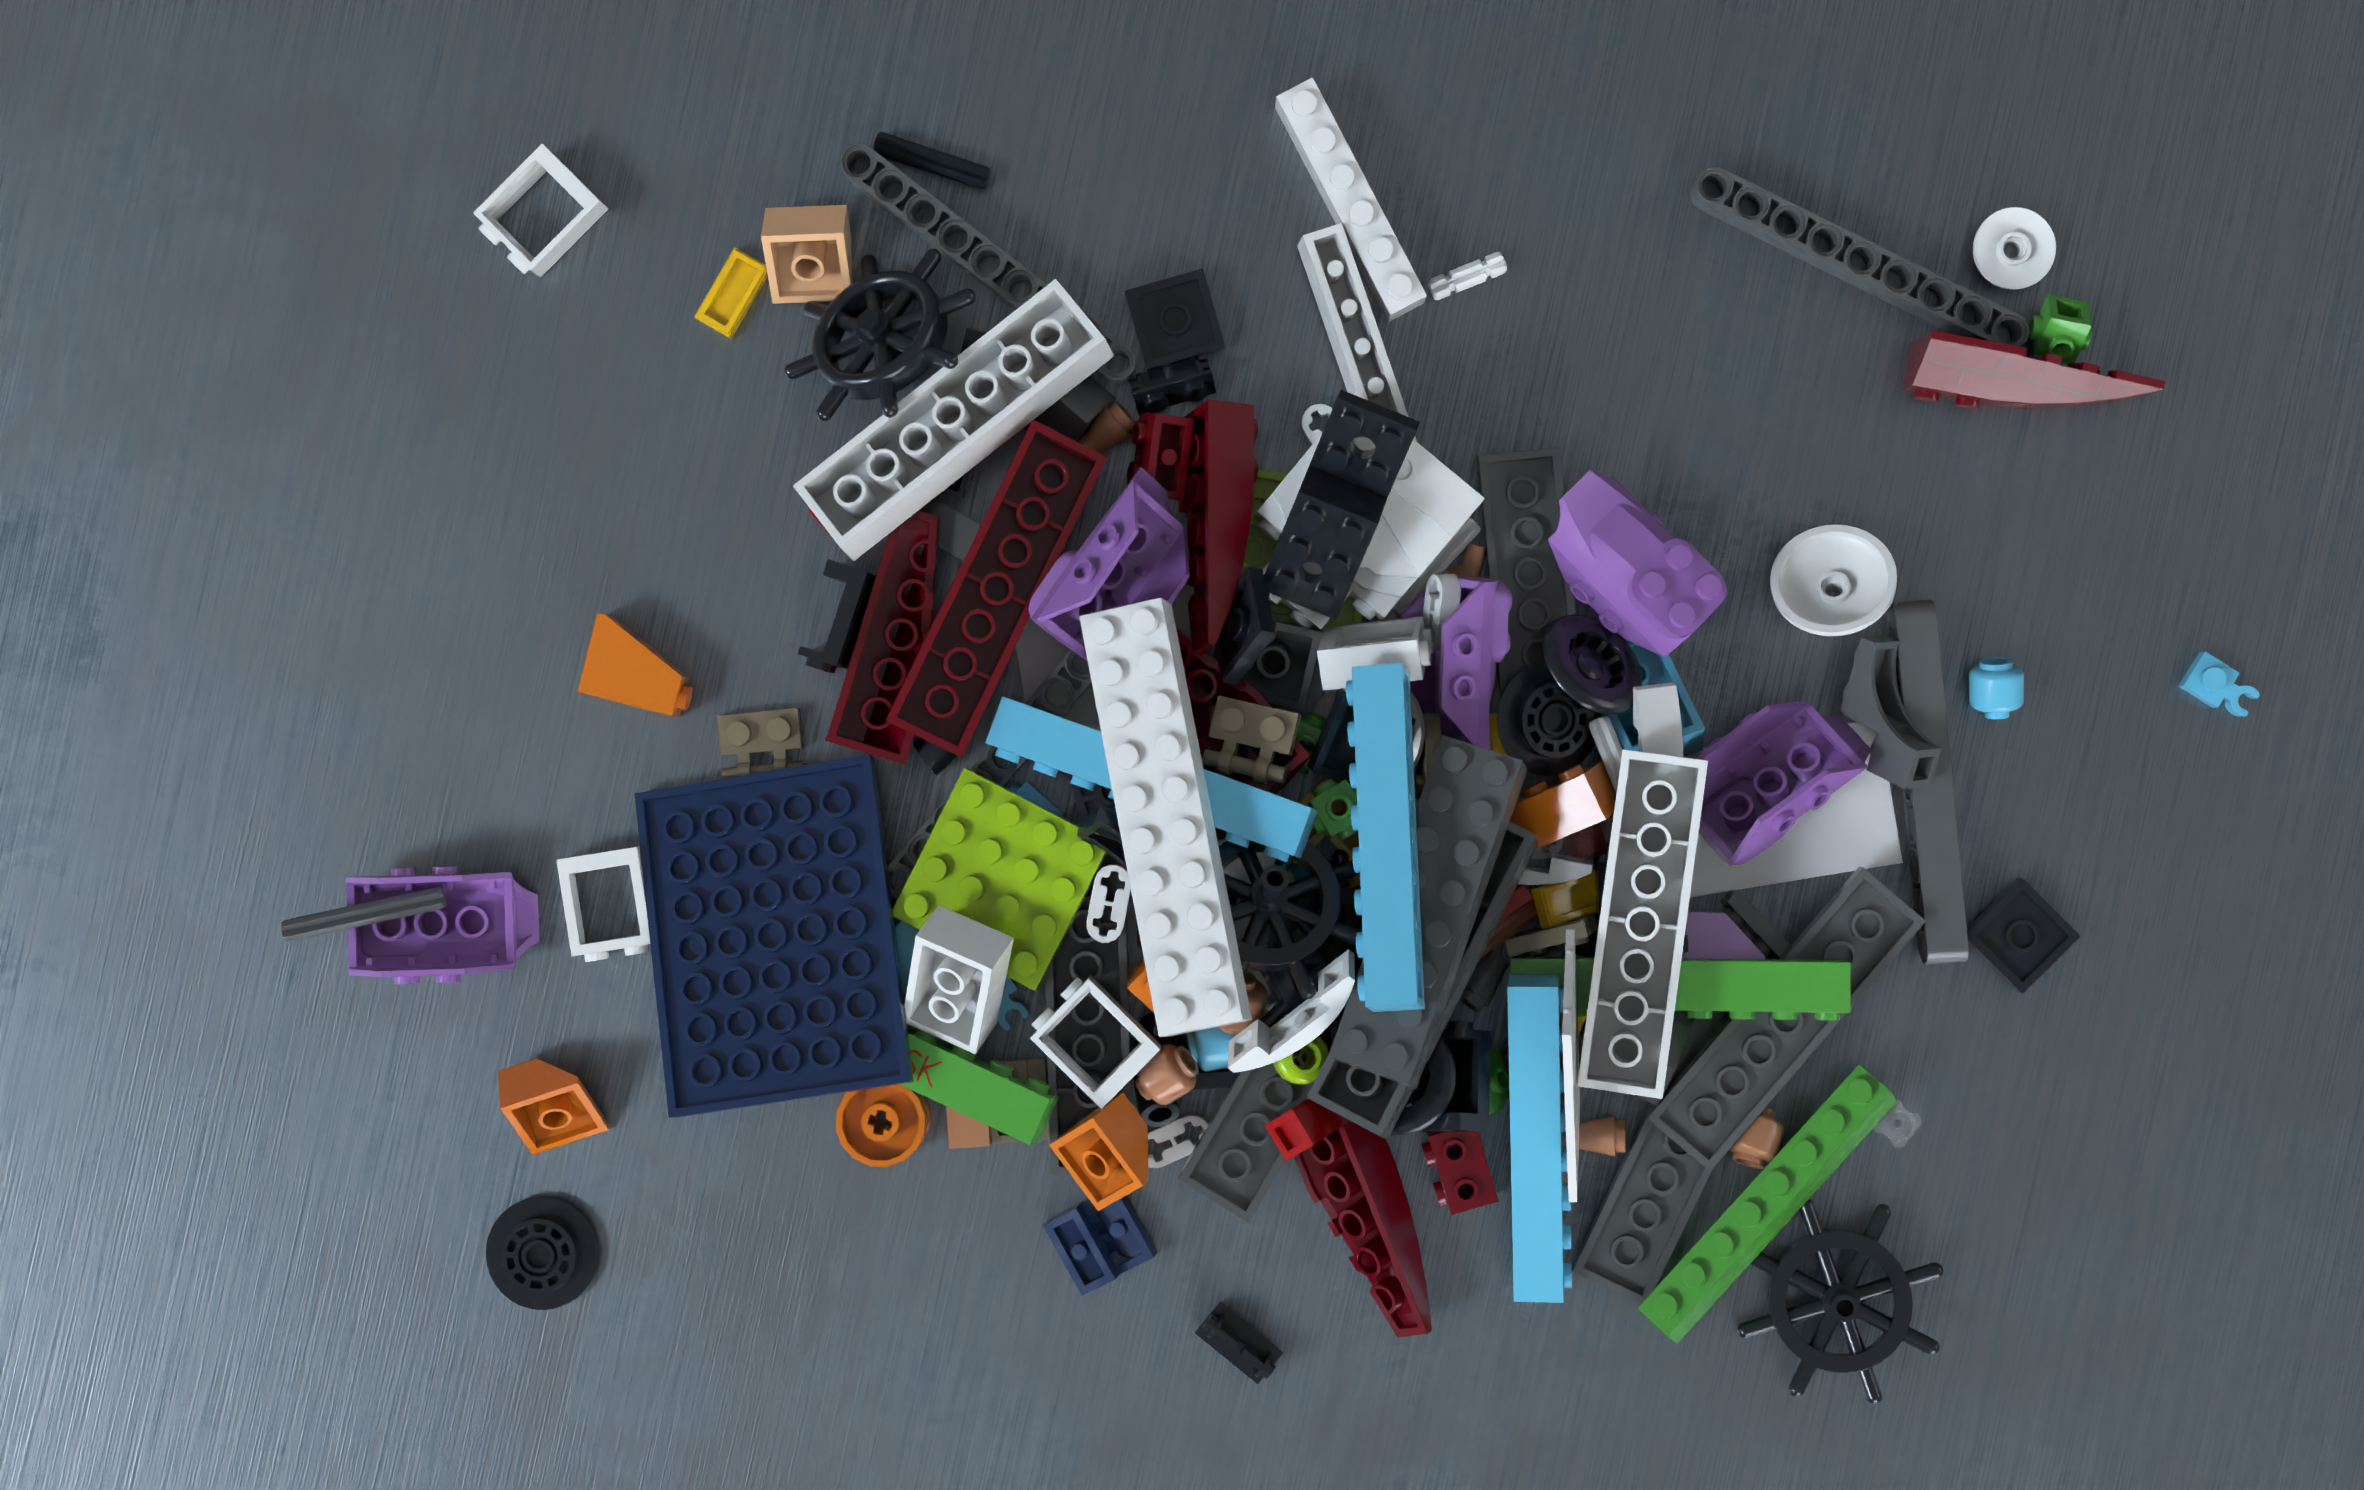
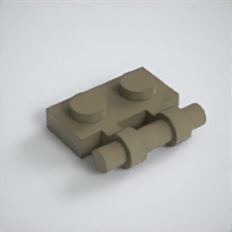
[1202,696,1301,784]
[717,708,805,779]

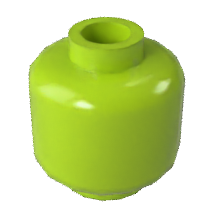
[1273,1036,1329,1085]

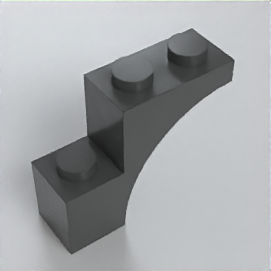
[1839,635,1942,789]

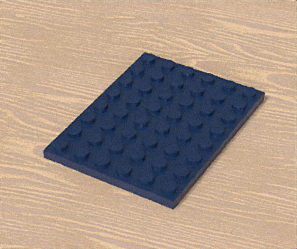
[634,754,914,1118]

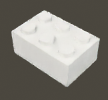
[904,905,1014,1054]

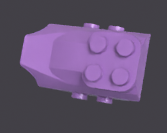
[1028,467,1190,661]
[1548,468,1729,658]
[1399,576,1512,750]
[1697,700,1872,866]
[346,866,540,984]

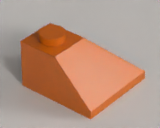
[498,1058,609,1155]
[1049,1092,1148,1211]

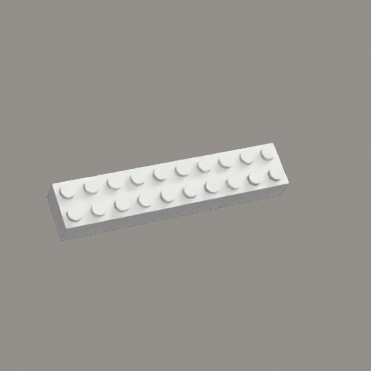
[1079,598,1252,1037]

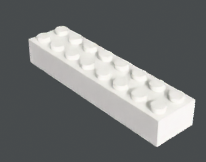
[793,279,1114,561]
[1577,749,1708,1099]

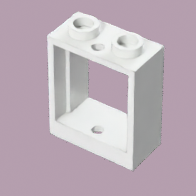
[473,144,609,277]
[1317,616,1434,691]
[556,846,650,962]
[1030,975,1161,1109]

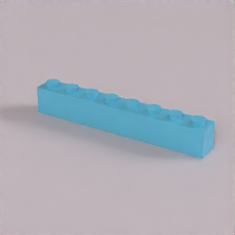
[1346,662,1425,1012]
[985,696,1318,862]
[1507,974,1572,1303]

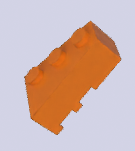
[1510,760,1616,849]

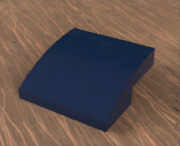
[1043,1195,1158,1296]

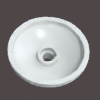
[1770,525,1897,636]

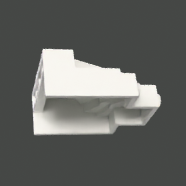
[1255,391,1485,630]

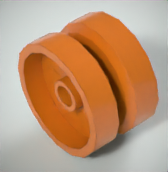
[836,1084,931,1167]

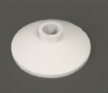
[1973,207,2056,290]

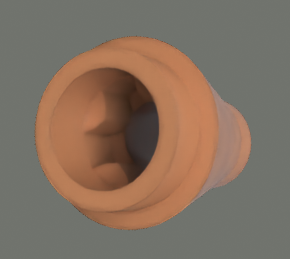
[1077,402,1135,454]
[1579,1115,1626,1157]

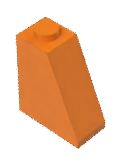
[577,613,693,717]

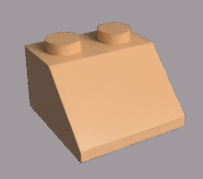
[761,205,853,304]

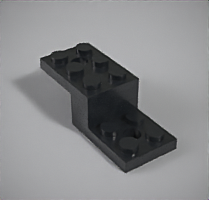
[1264,389,1420,620]

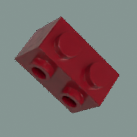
[1127,413,1194,501]
[1421,1132,1499,1216]

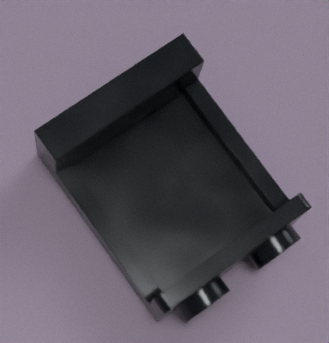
[797,559,875,674]
[1418,1021,1490,1133]

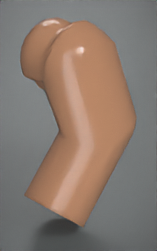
[1440,543,1486,577]

